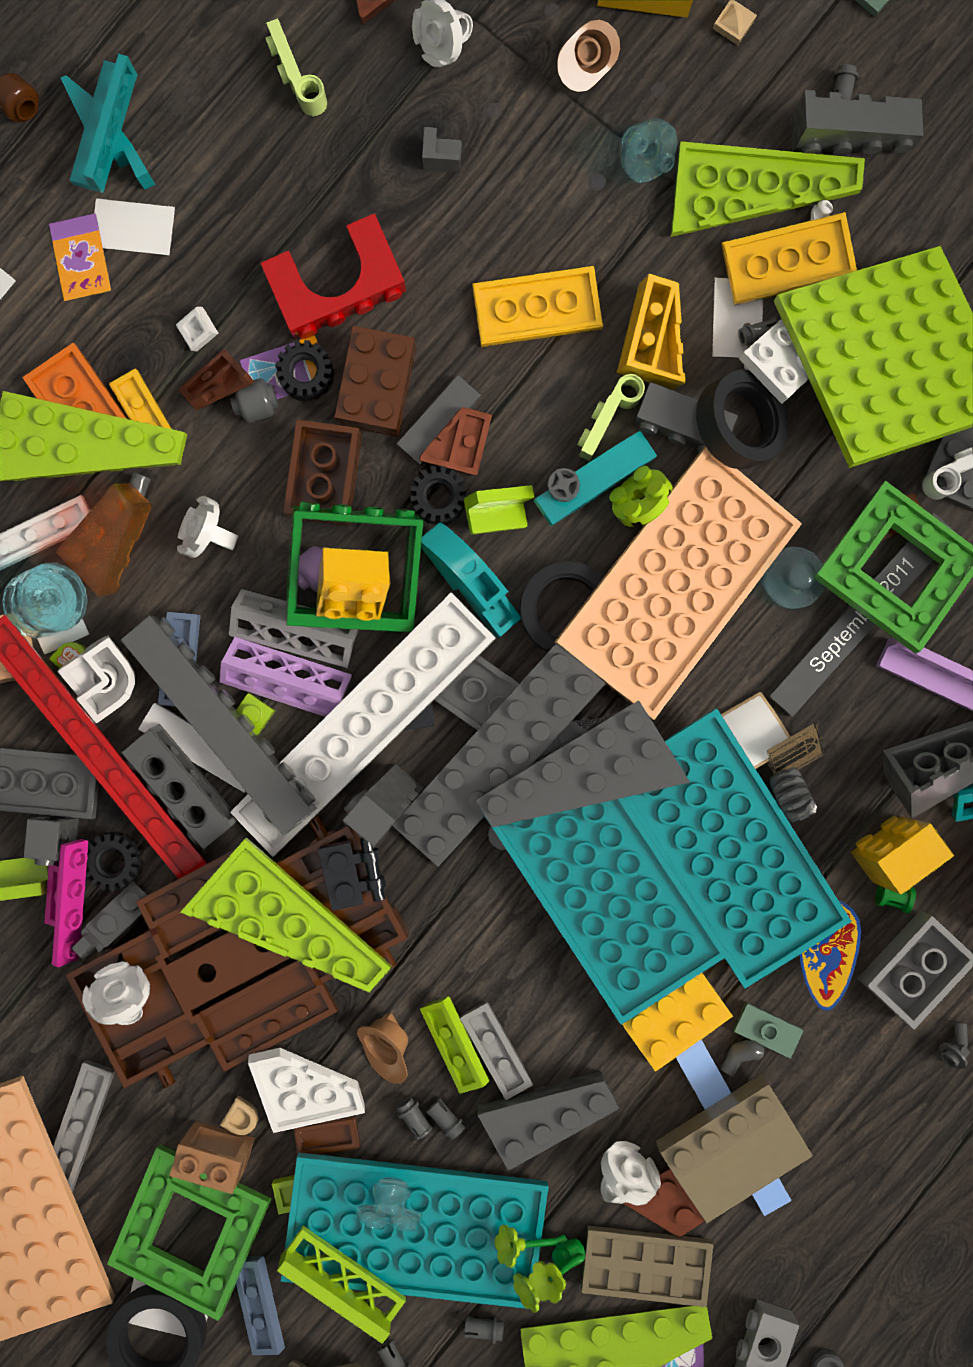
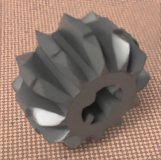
[770,767,817,823]

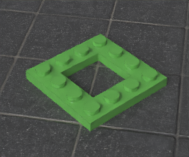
[813,481,973,654]
[107,1144,271,1321]

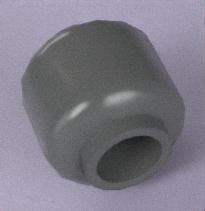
[230,378,279,424]

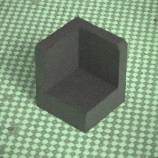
[422,127,462,173]

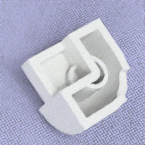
[58,635,135,723]

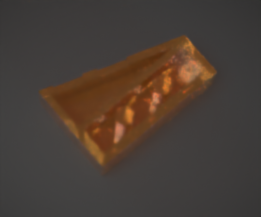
[56,483,152,597]

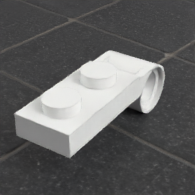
[922,448,973,500]

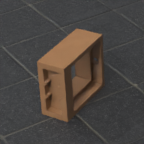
[169,1121,255,1194]

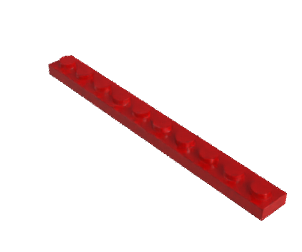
[0,615,207,879]

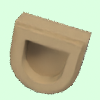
[220,1095,259,1135]

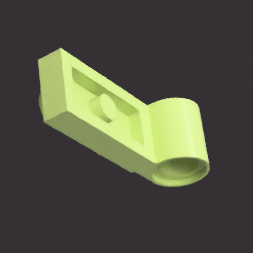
[265,18,327,116]
[577,374,645,461]

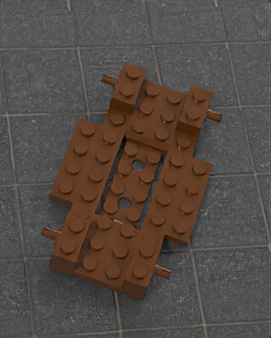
[66,816,409,1089]

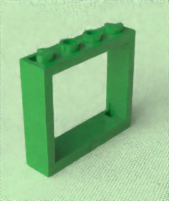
[285,502,423,632]

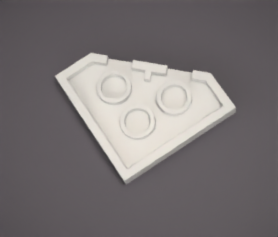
[248,1048,365,1133]

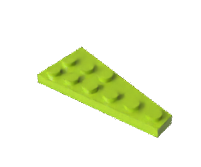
[671,141,865,237]
[181,838,392,992]

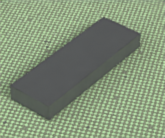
[397,375,481,466]

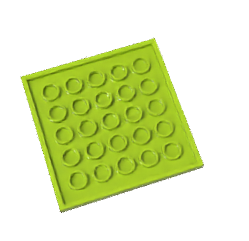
[774,246,973,468]

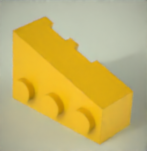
[617,274,685,390]

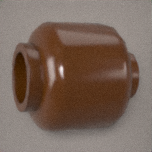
[0,73,39,123]

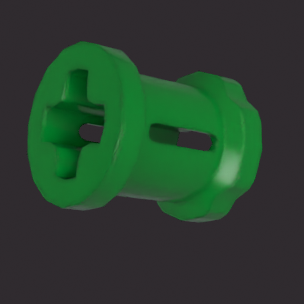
[875,885,916,914]

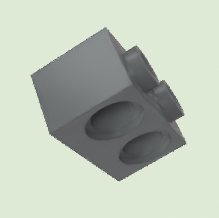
[24,815,79,866]

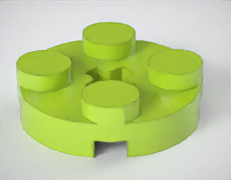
[610,466,672,527]

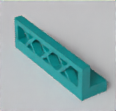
[70,54,137,193]

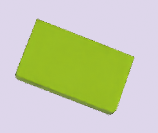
[464,485,534,535]
[0,857,49,901]

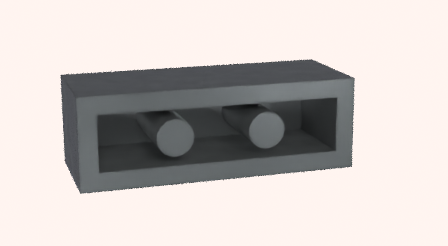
[634,382,738,453]

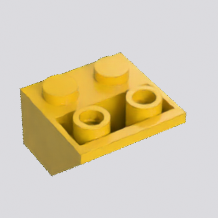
[316,548,390,621]

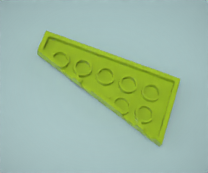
[0,391,188,482]
[520,1306,712,1367]

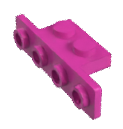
[45,839,88,967]

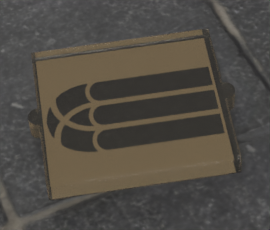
[767,723,824,775]

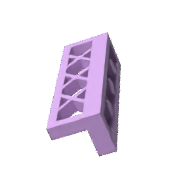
[219,637,352,717]
[876,638,973,712]

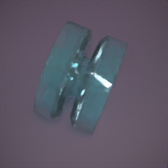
[2,563,88,638]

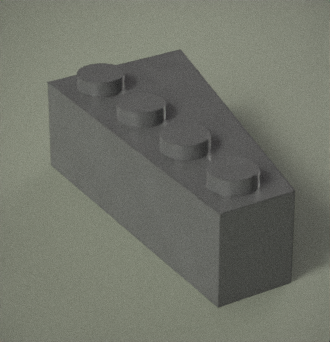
[790,90,924,156]
[883,721,973,819]
[343,764,424,847]
[477,1071,619,1171]

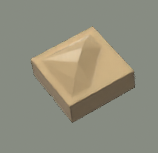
[713,0,757,45]

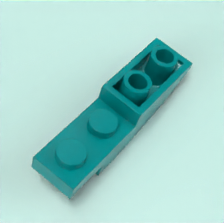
[421,522,521,638]

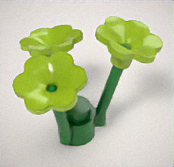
[495,1224,585,1313]

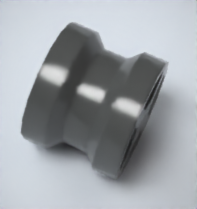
[548,468,580,503]

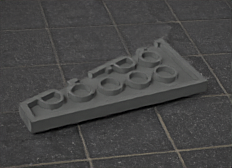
[476,700,690,827]

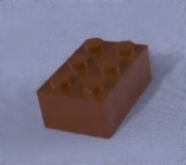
[335,326,416,437]
[283,419,362,527]

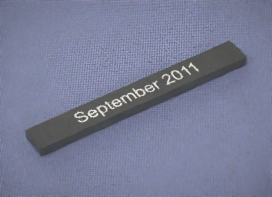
[768,513,957,717]

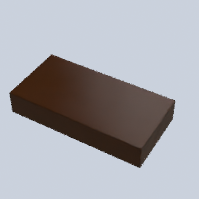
[293,1115,360,1155]

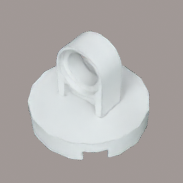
[412,0,473,67]
[177,496,239,558]
[82,962,150,1025]
[600,1141,661,1205]

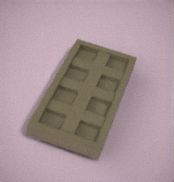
[581,1225,713,1307]

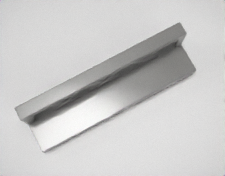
[229,589,359,668]

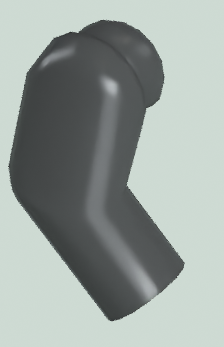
[720,1039,764,1076]

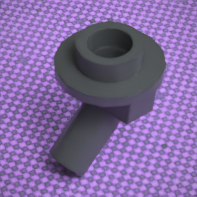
[939,1023,970,1069]

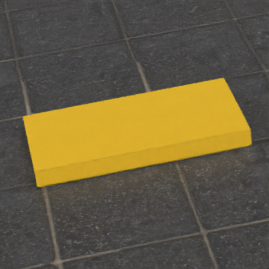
[721,212,857,306]
[472,266,603,347]

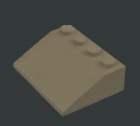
[656,1074,813,1223]

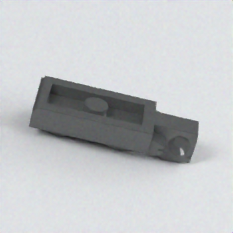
[72,881,147,961]

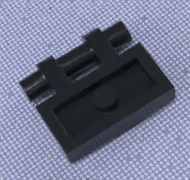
[318,838,386,911]

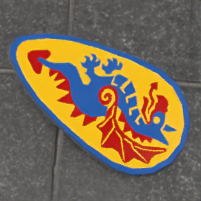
[799,900,861,1012]

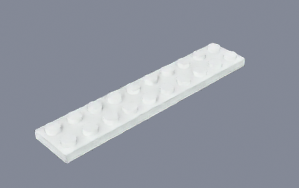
[230,593,496,857]

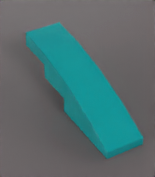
[61,75,155,190]
[534,431,657,526]

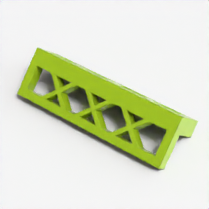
[277,1226,406,1344]

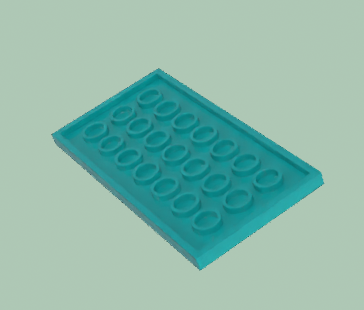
[624,708,852,989]
[480,798,728,1025]
[281,1152,549,1309]

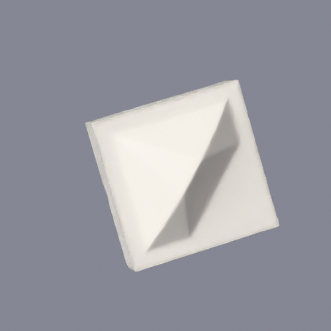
[176,307,219,351]

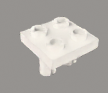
[738,320,809,404]

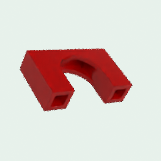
[261,213,406,340]

